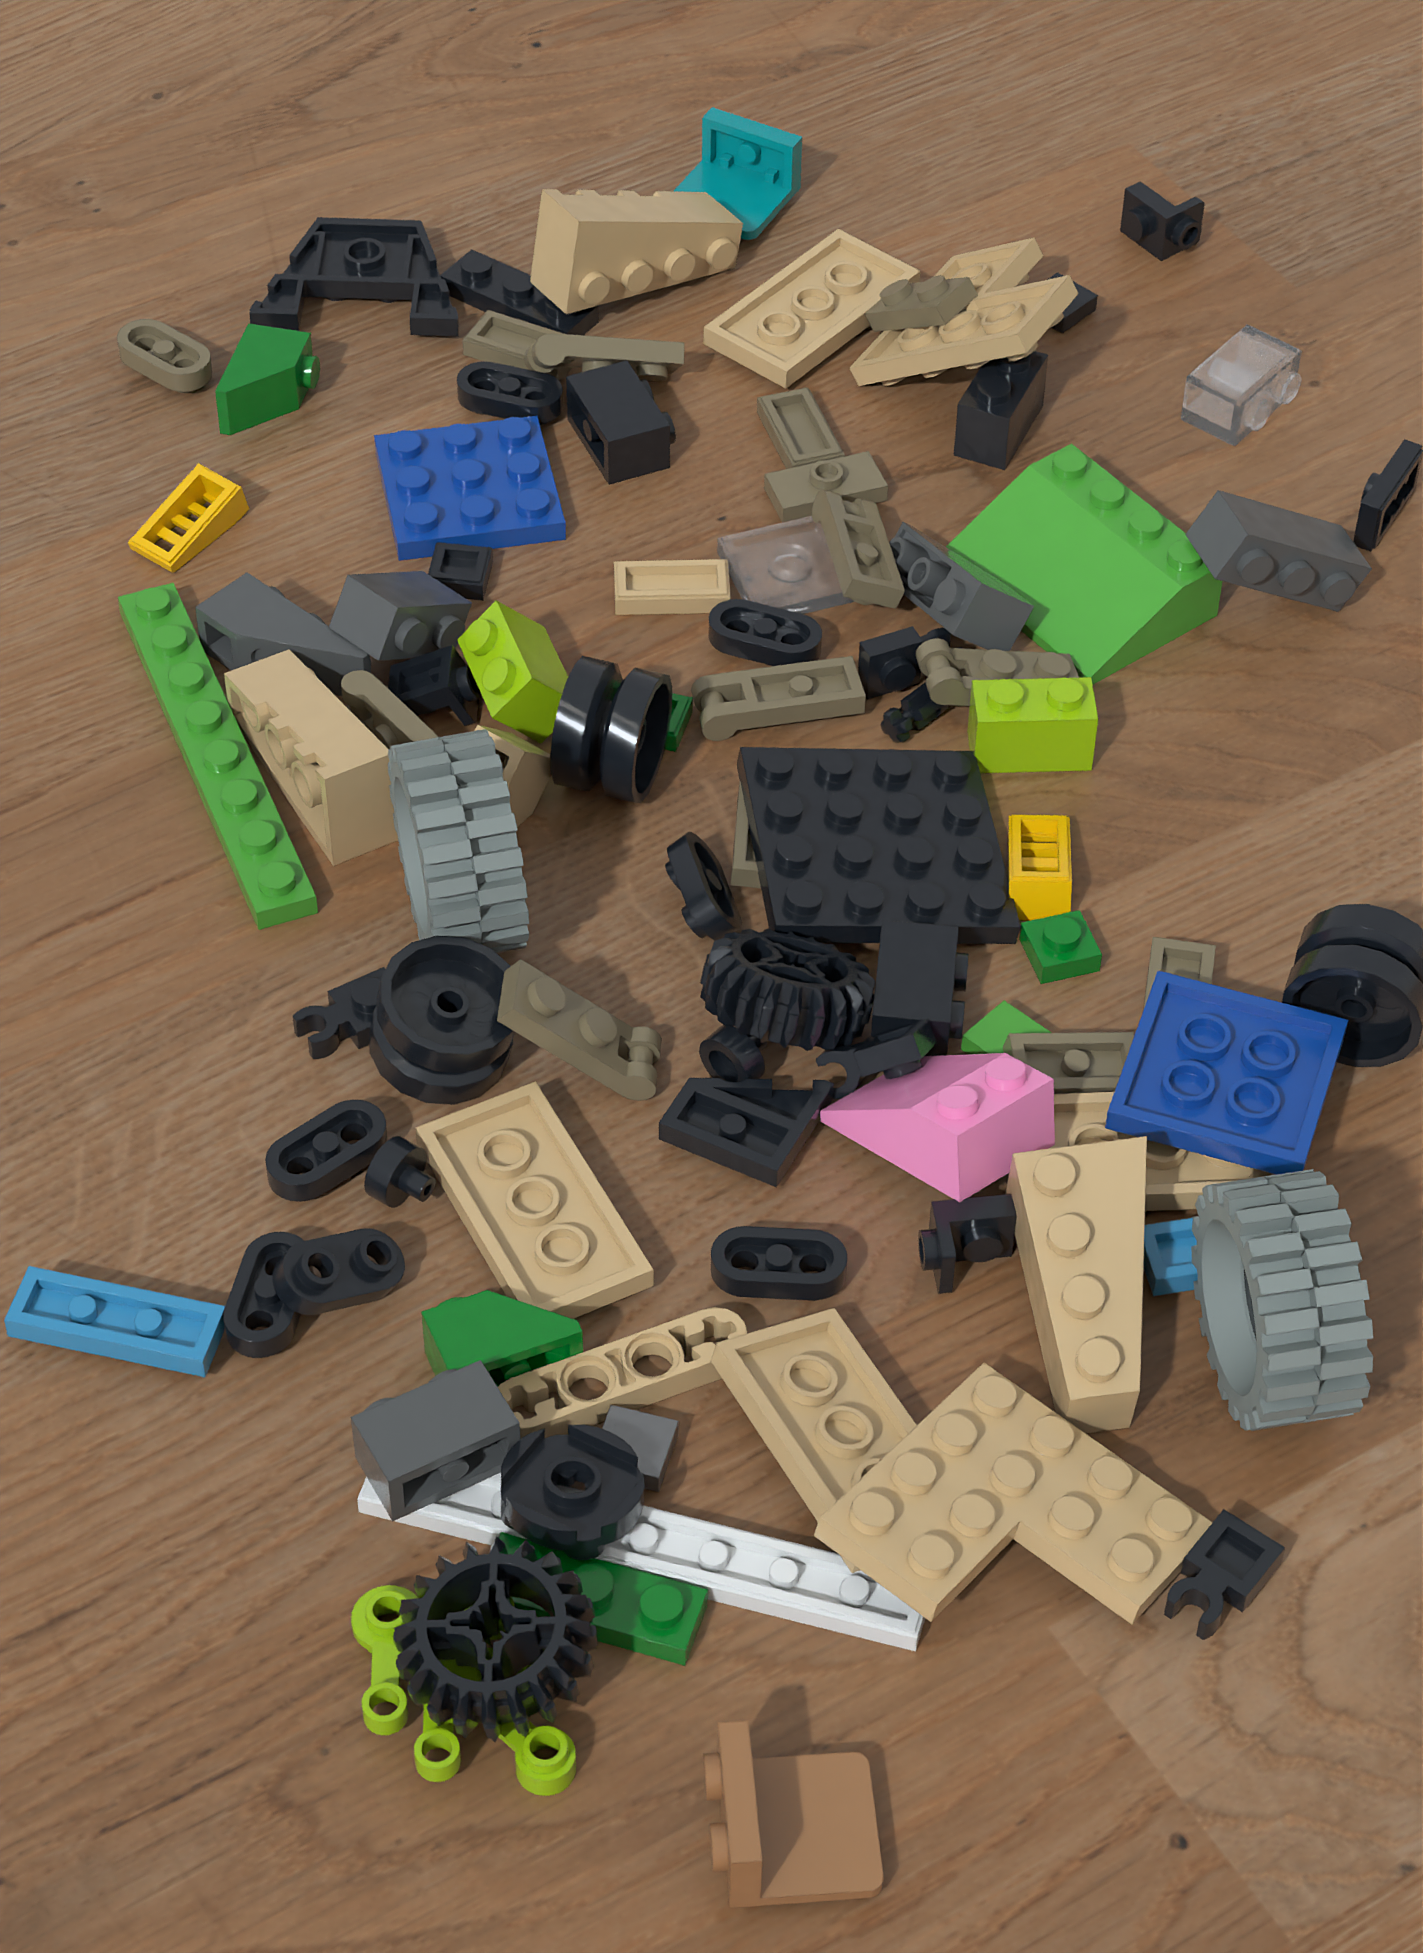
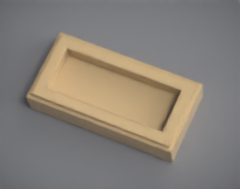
[614,559,730,615]

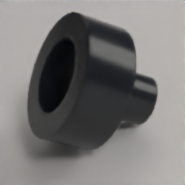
[699,1025,768,1082]
[364,1136,436,1208]

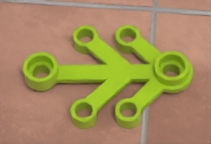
[351,1585,576,1796]

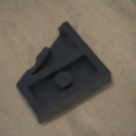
[659,1078,834,1188]

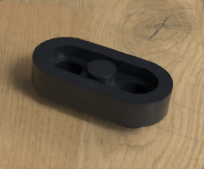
[457,361,563,425]
[708,599,822,666]
[665,832,742,941]
[265,1100,388,1202]
[711,1226,847,1301]
[272,1228,405,1315]
[223,1232,314,1358]

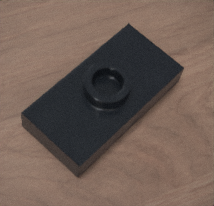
[1353,439,1423,552]

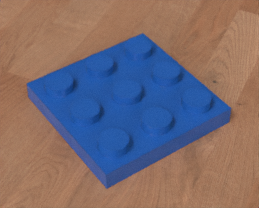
[374,416,566,561]
[1105,971,1348,1175]

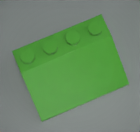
[946,444,1223,684]

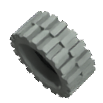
[388,729,529,953]
[1191,1169,1373,1431]

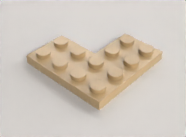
[849,238,1079,386]
[814,1363,1212,1624]

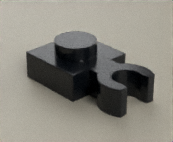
[293,967,385,1059]
[1164,1509,1285,1640]

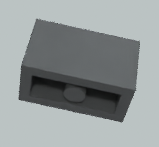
[329,571,472,661]
[351,1360,520,1522]

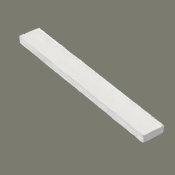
[357,1473,925,1651]

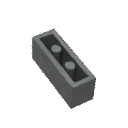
[1185,490,1372,612]

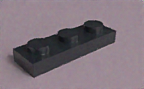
[440,249,599,335]

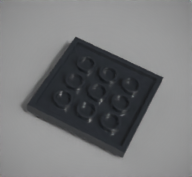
[736,747,1021,944]

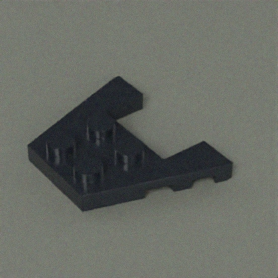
[249,217,459,336]

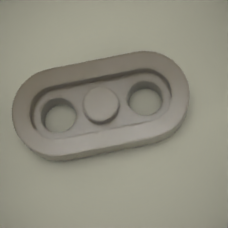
[117,319,212,393]

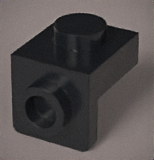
[1120,181,1205,261]

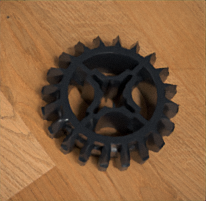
[700,928,875,1051]
[393,1536,598,1742]

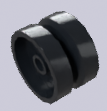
[550,656,672,803]
[1282,904,1423,1067]
[369,936,516,1105]

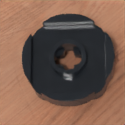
[500,1425,645,1560]

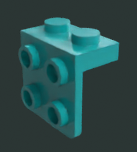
[673,107,802,240]

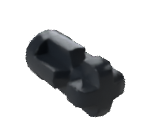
[880,682,949,743]

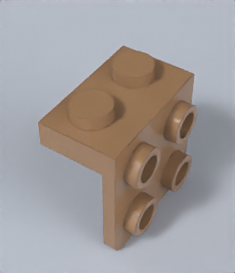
[703,1720,884,1908]

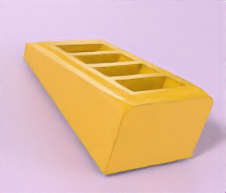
[128,463,249,573]
[1008,815,1072,921]

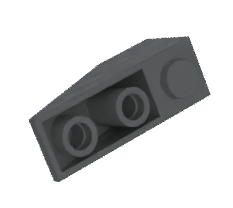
[889,522,1034,651]
[195,572,371,696]

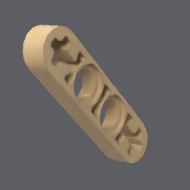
[498,1307,747,1439]

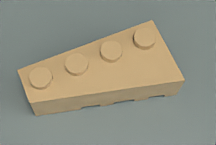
[530,189,743,314]
[224,649,398,866]
[1006,1136,1147,1433]

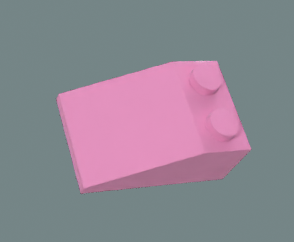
[820,1053,1055,1203]

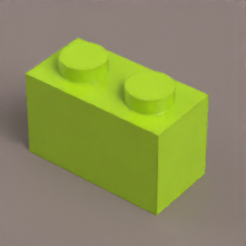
[457,600,568,743]
[967,677,1098,773]

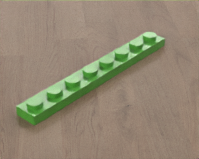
[118,583,318,930]

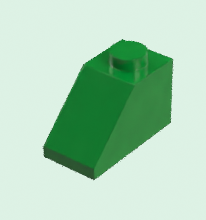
[215,323,320,435]
[421,1290,583,1387]

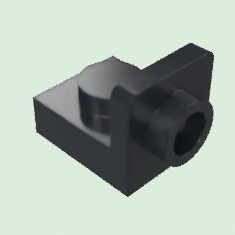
[388,645,482,726]
[918,1194,1017,1294]

